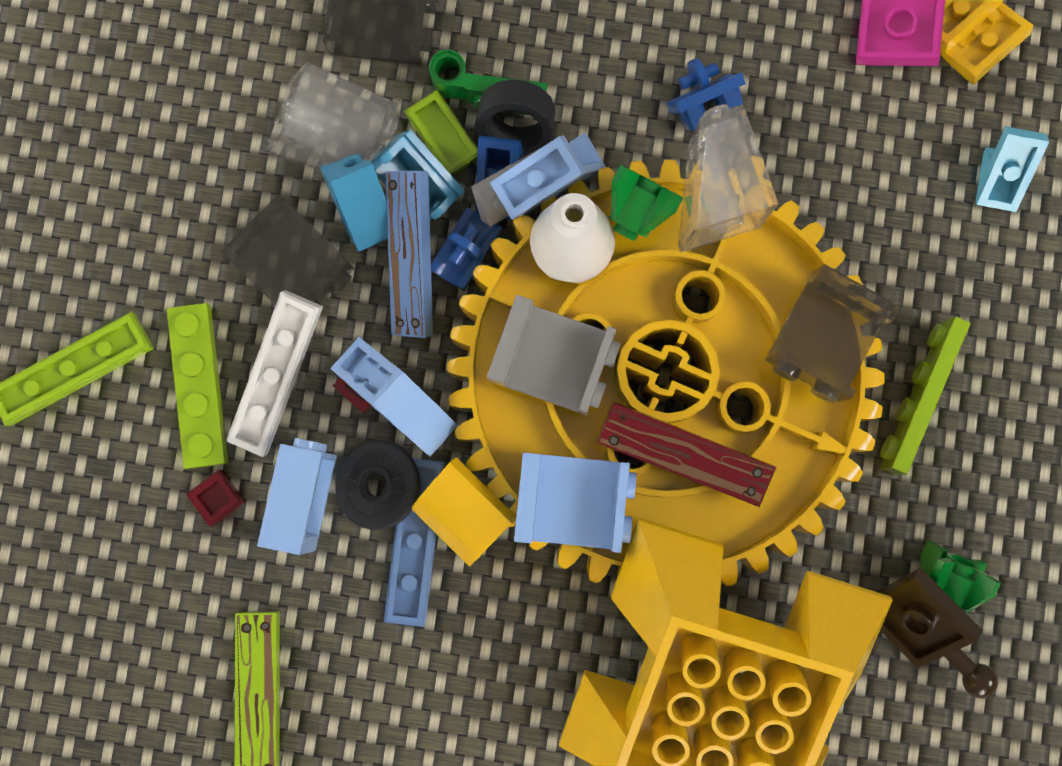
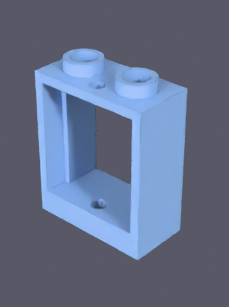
[330,337,458,456]
[257,438,337,555]

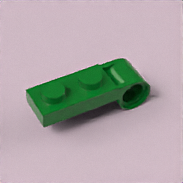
[429,49,547,115]

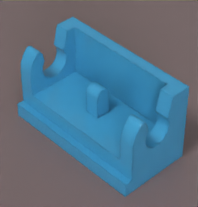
[371,129,465,220]
[320,154,388,252]

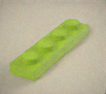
[167,303,229,469]
[880,316,971,475]

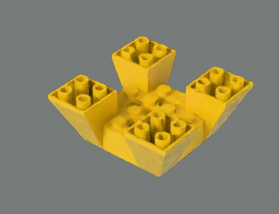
[559,518,893,766]

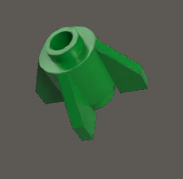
[609,165,684,241]
[920,540,1001,613]

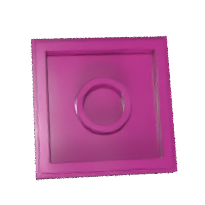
[856,0,945,66]

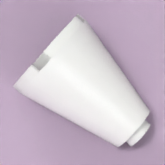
[530,193,615,283]

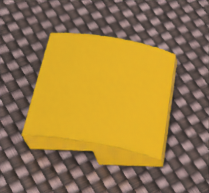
[940,0,1034,85]
[412,457,516,567]

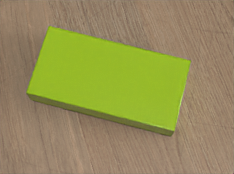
[404,90,478,177]

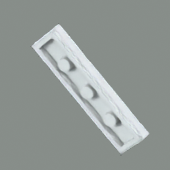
[226,290,323,457]

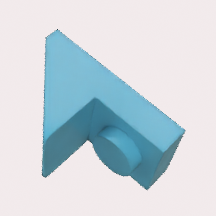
[976,126,1049,212]

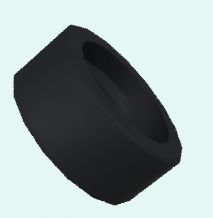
[476,79,555,156]

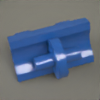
[665,58,746,131]
[431,207,502,291]

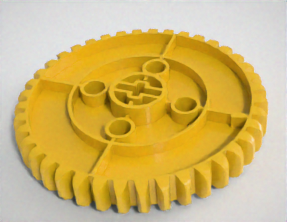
[447,159,885,587]

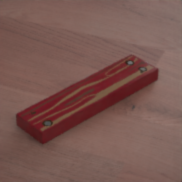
[597,401,776,508]

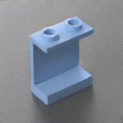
[490,133,606,219]
[514,452,637,553]

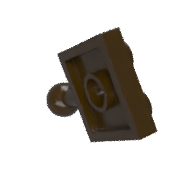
[876,567,998,698]

